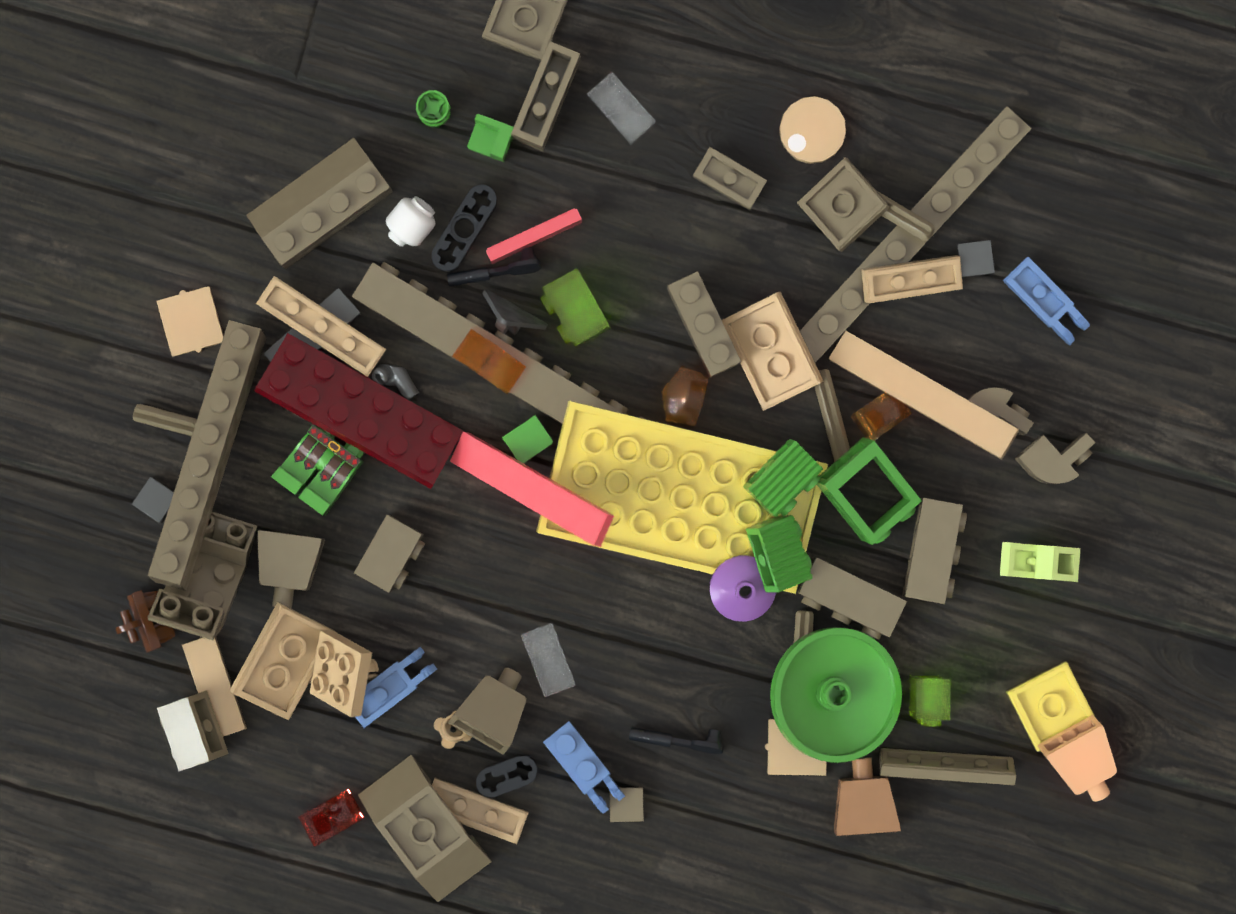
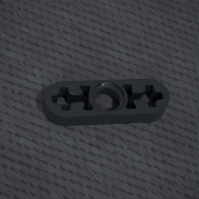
[432,184,497,272]

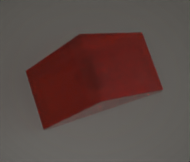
[299,789,364,847]

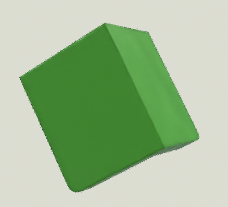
[467,114,514,162]
[502,415,553,464]

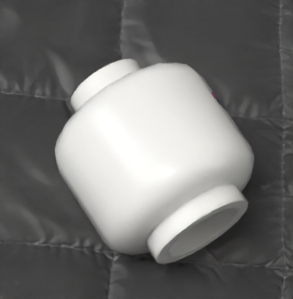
[386,196,435,247]

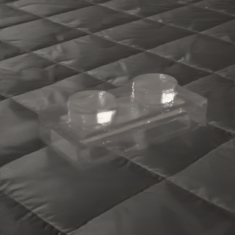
[587,72,656,145]
[521,623,576,697]

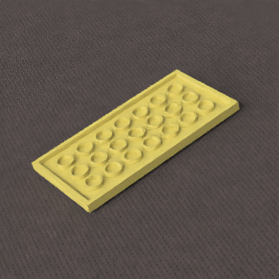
[536,401,828,594]

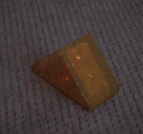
[452,329,526,395]
[850,392,912,440]

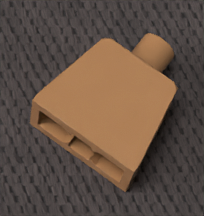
[834,757,901,836]

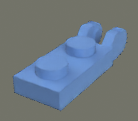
[1003,257,1090,345]
[356,647,437,728]
[543,721,625,814]

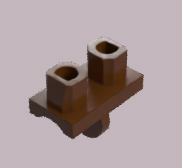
[115,590,175,653]

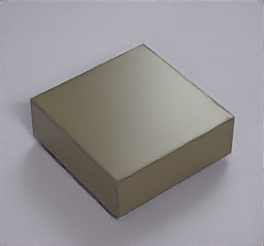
[609,787,644,822]

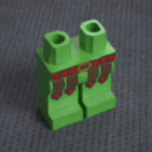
[271,425,365,516]

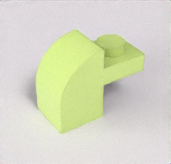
[1000,542,1081,582]

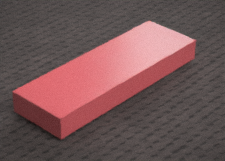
[486,208,582,264]

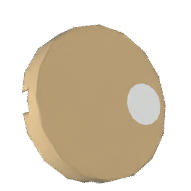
[779,96,846,164]

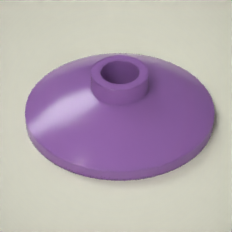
[709,555,776,622]

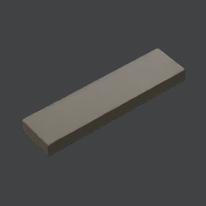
[879,748,1016,785]

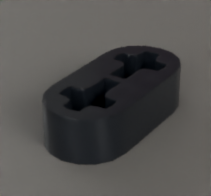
[476,754,538,797]

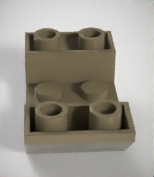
[148,512,257,640]
[358,754,492,902]

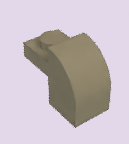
[967,388,1034,435]
[1014,433,1095,484]

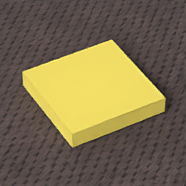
[1006,661,1094,752]

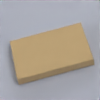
[722,291,824,411]
[229,602,337,720]

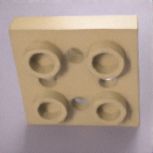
[310,629,379,717]

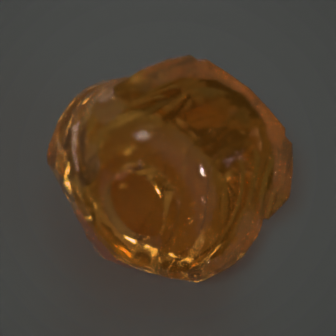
[662,365,708,426]

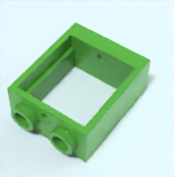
[816,437,922,545]

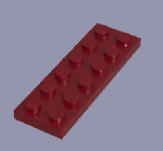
[254,333,463,489]

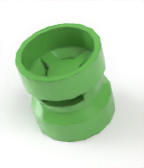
[416,90,451,127]

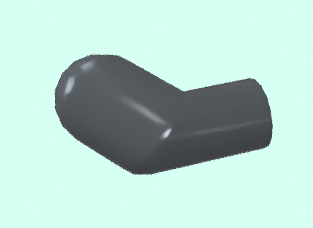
[372,363,419,400]

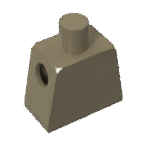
[258,530,325,609]
[448,668,527,754]

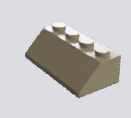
[246,138,393,269]

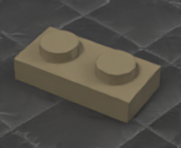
[693,147,767,210]

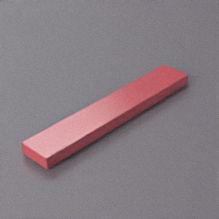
[450,431,614,547]

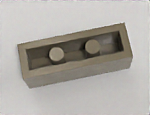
[511,41,581,152]
[667,271,741,378]
[902,498,967,604]
[797,557,907,640]

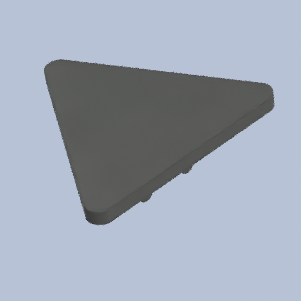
[482,289,548,335]

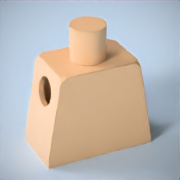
[1037,715,1117,801]

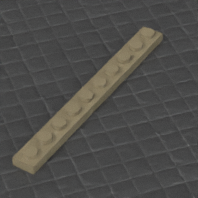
[800,106,1032,363]

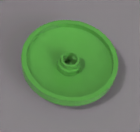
[770,627,902,763]

